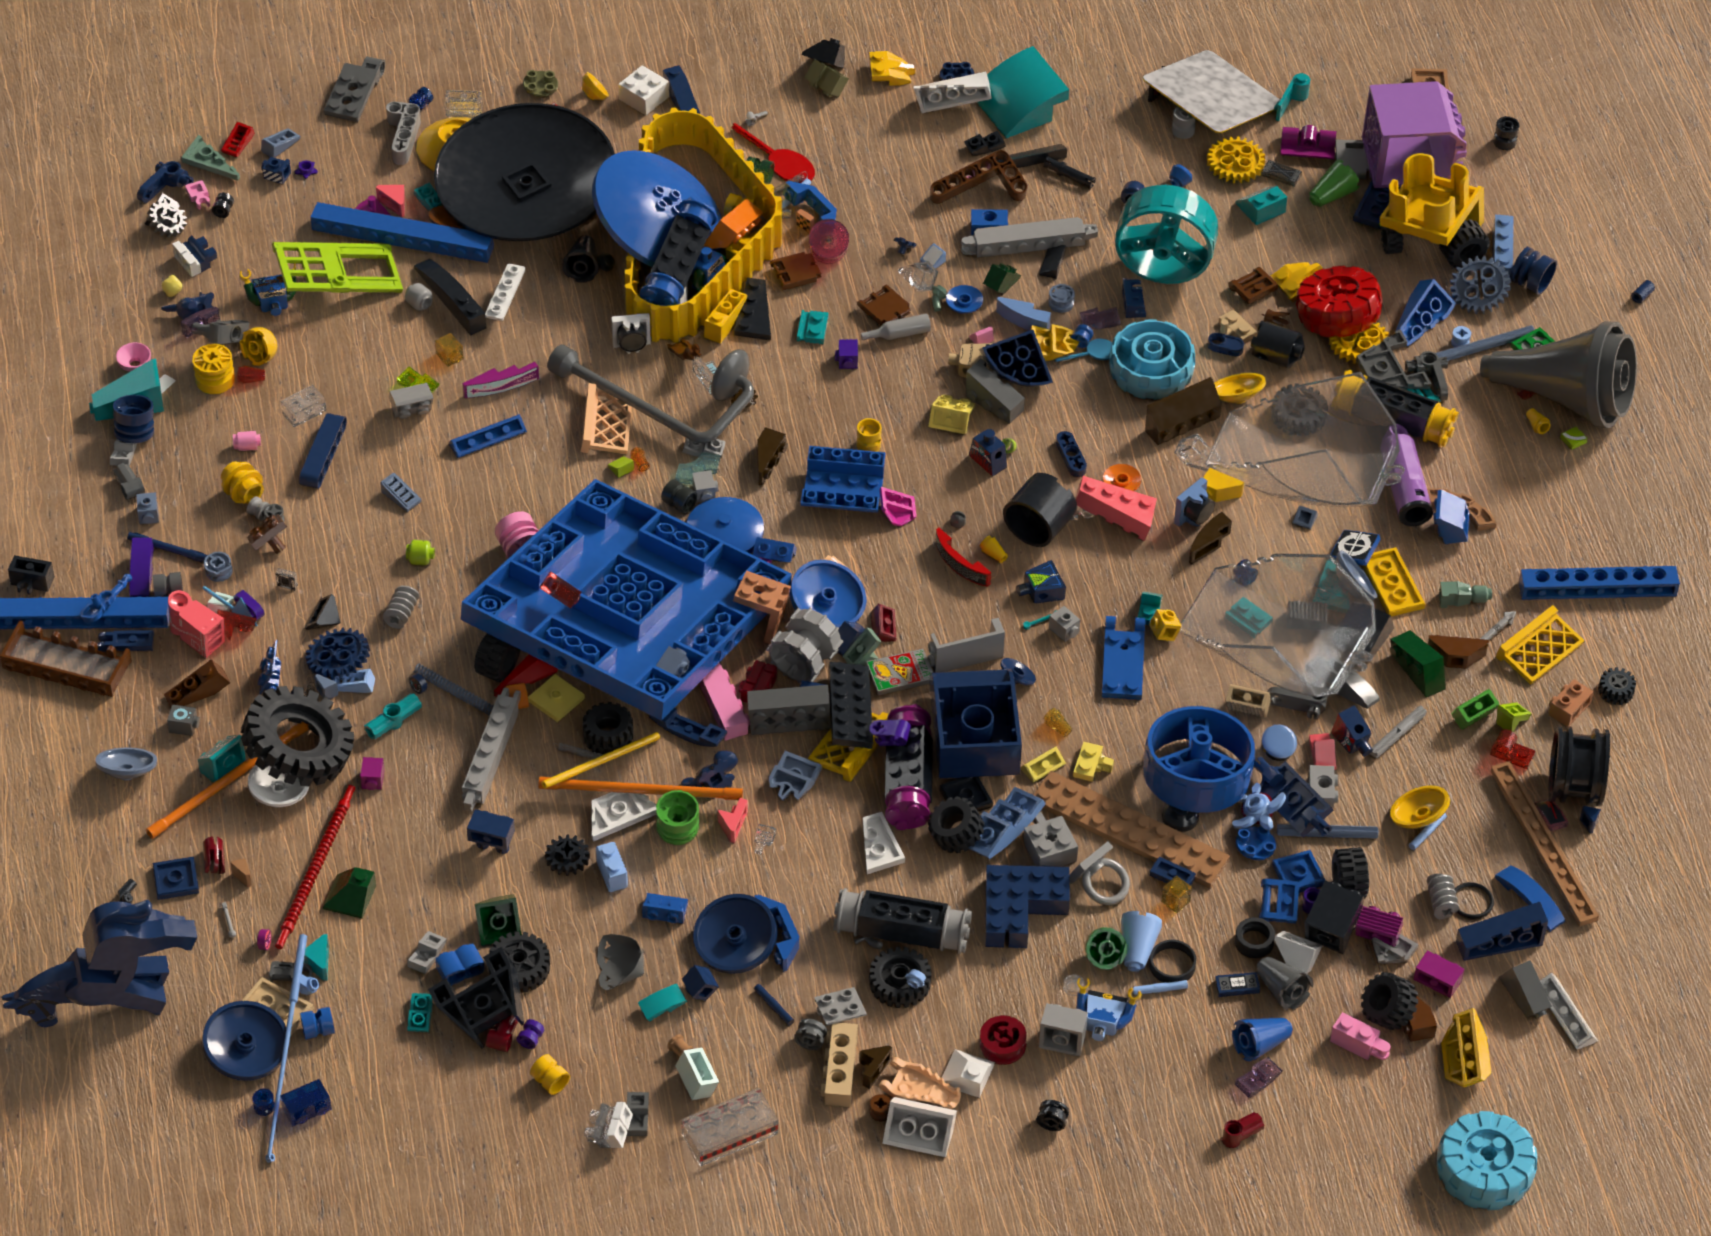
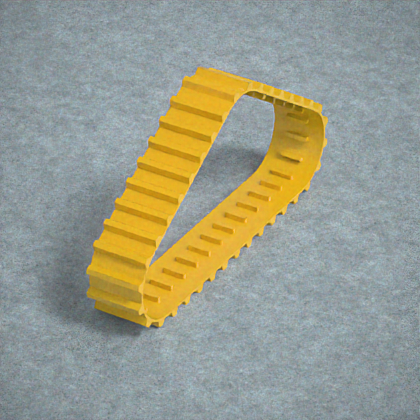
[625,107,782,343]

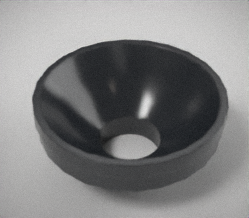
[1162,804,1199,832]

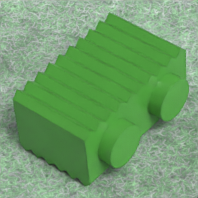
[1451,689,1499,730]

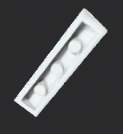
[1540,973,1598,1050]

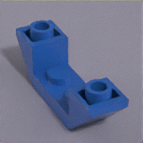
[783,181,837,241]
[754,894,800,972]

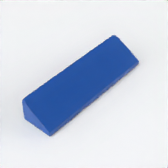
[449,414,527,458]

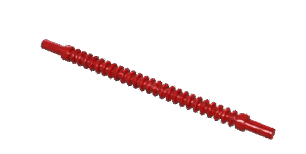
[275,785,356,950]

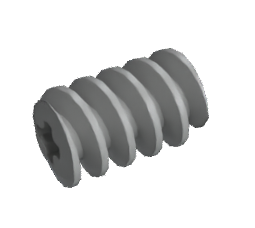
[383,585,420,629]
[1427,873,1459,920]

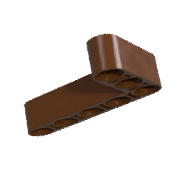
[929,150,1028,204]

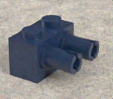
[467,809,515,854]

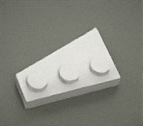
[863,812,905,875]

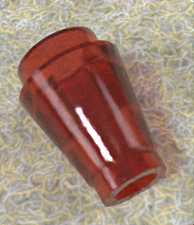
[237,365,265,384]

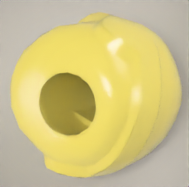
[161,275,182,297]

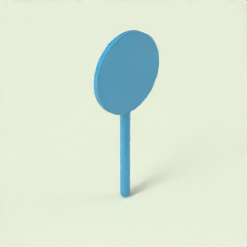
[1055,339,1112,362]

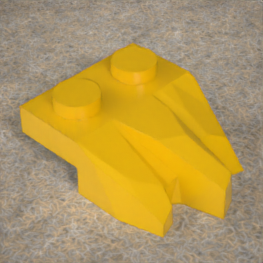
[869,51,915,86]
[1270,262,1323,303]
[1030,324,1079,361]

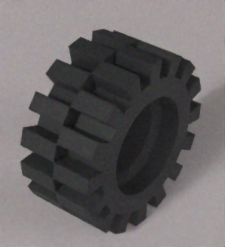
[1381,226,1404,254]

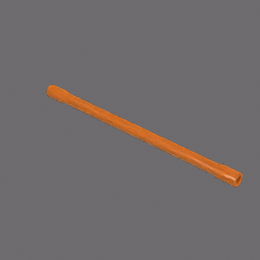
[146,722,309,839]
[538,777,743,800]

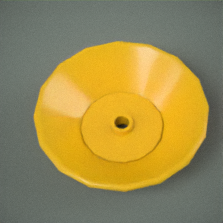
[416,117,472,171]

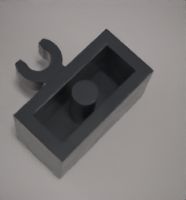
[8,555,55,595]

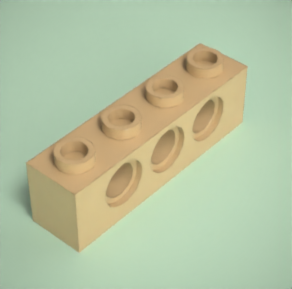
[821,1023,858,1107]

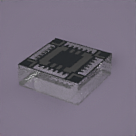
[275,568,298,590]

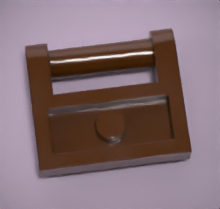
[1228,267,1278,304]

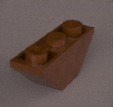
[1427,635,1489,669]

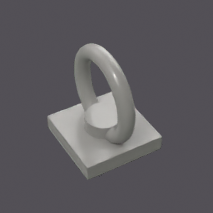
[1070,841,1130,905]

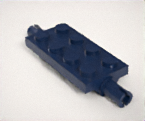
[1254,757,1334,838]

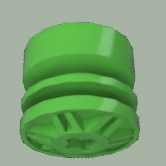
[656,790,699,845]

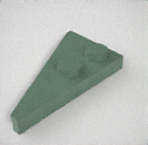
[181,135,240,181]

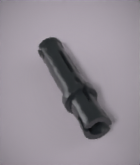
[1043,156,1096,188]

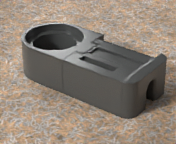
[269,961,313,984]

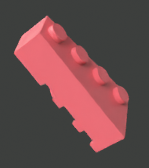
[1075,476,1157,541]

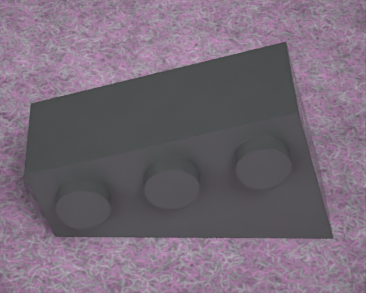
[966,359,1025,424]

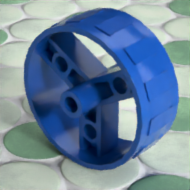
[1143,706,1255,813]

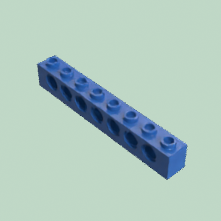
[1519,566,1680,600]

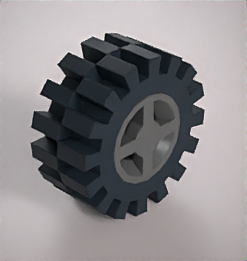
[1598,667,1636,705]

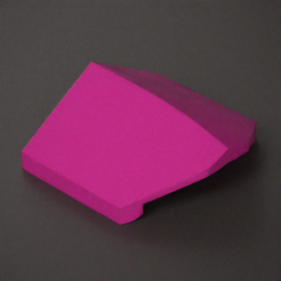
[879,487,917,526]

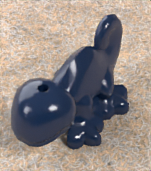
[681,751,738,799]

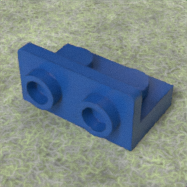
[753,537,797,563]
[642,893,688,924]

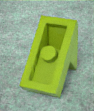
[1496,702,1532,734]

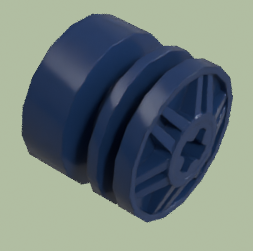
[1510,246,1557,295]
[113,395,154,443]

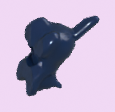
[161,292,217,325]

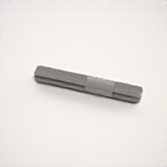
[1370,706,1427,758]

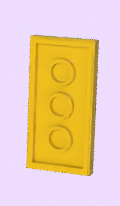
[1362,547,1426,617]

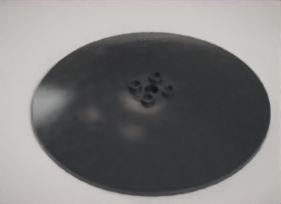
[434,103,615,241]

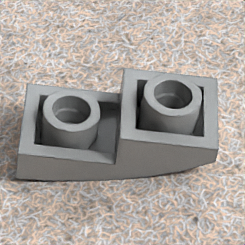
[682,438,726,458]

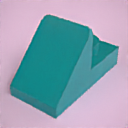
[1137,591,1163,626]

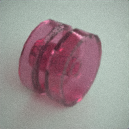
[809,219,849,264]

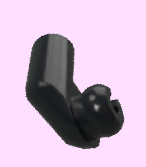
[117,879,137,904]

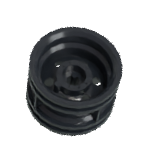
[1548,725,1610,807]

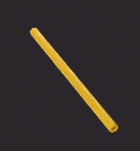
[542,732,660,789]

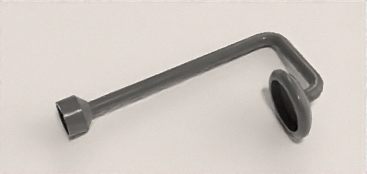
[547,344,754,443]

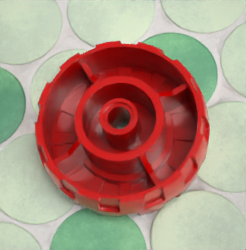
[1296,265,1382,337]

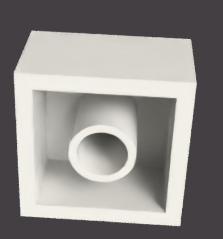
[619,65,669,115]

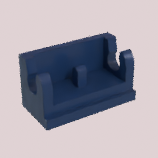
[1122,278,1146,318]

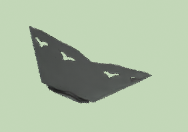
[597,934,644,990]

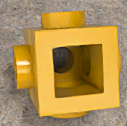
[1149,609,1182,641]

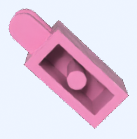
[1330,1012,1391,1060]

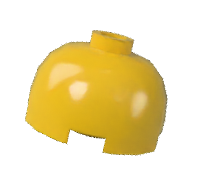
[239,327,278,366]

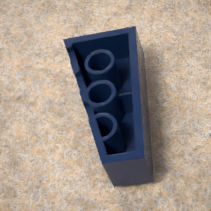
[1456,902,1548,961]

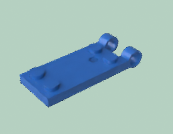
[1102,616,1145,700]

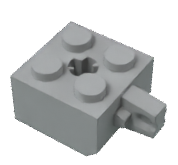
[1023,812,1078,867]

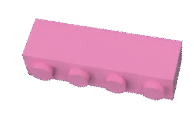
[699,663,750,741]

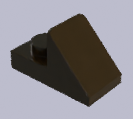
[859,1045,892,1089]

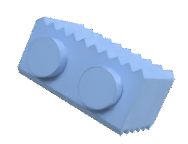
[596,842,628,892]

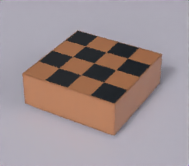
[796,209,814,233]

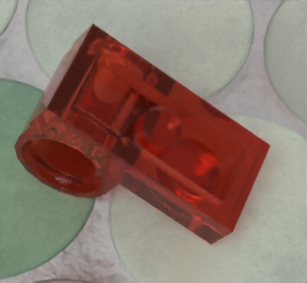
[1490,729,1536,770]

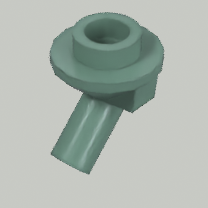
[932,285,947,312]

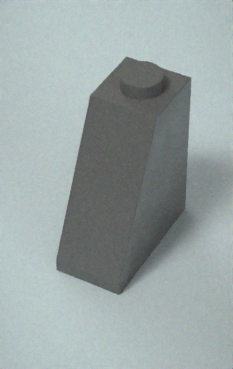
[1499,960,1552,1019]

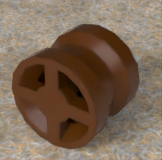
[870,1094,891,1122]

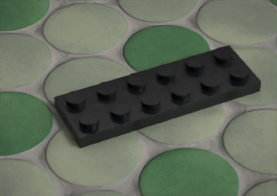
[828,662,873,749]

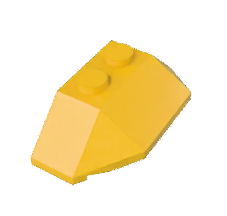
[1441,1008,1491,1088]

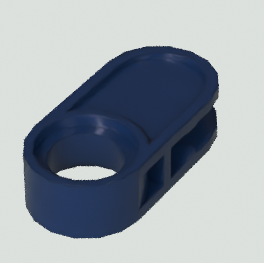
[1208,333,1244,357]

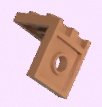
[733,571,791,644]

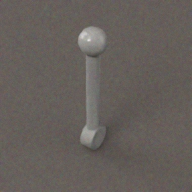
[222,902,236,938]

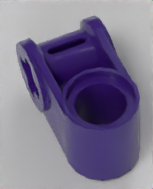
[869,719,911,746]

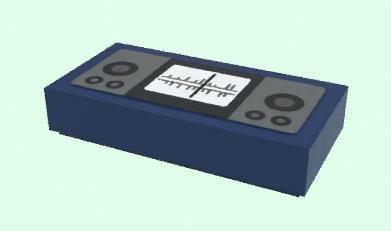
[1215,972,1260,997]

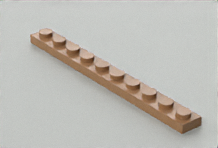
[1490,761,1599,927]

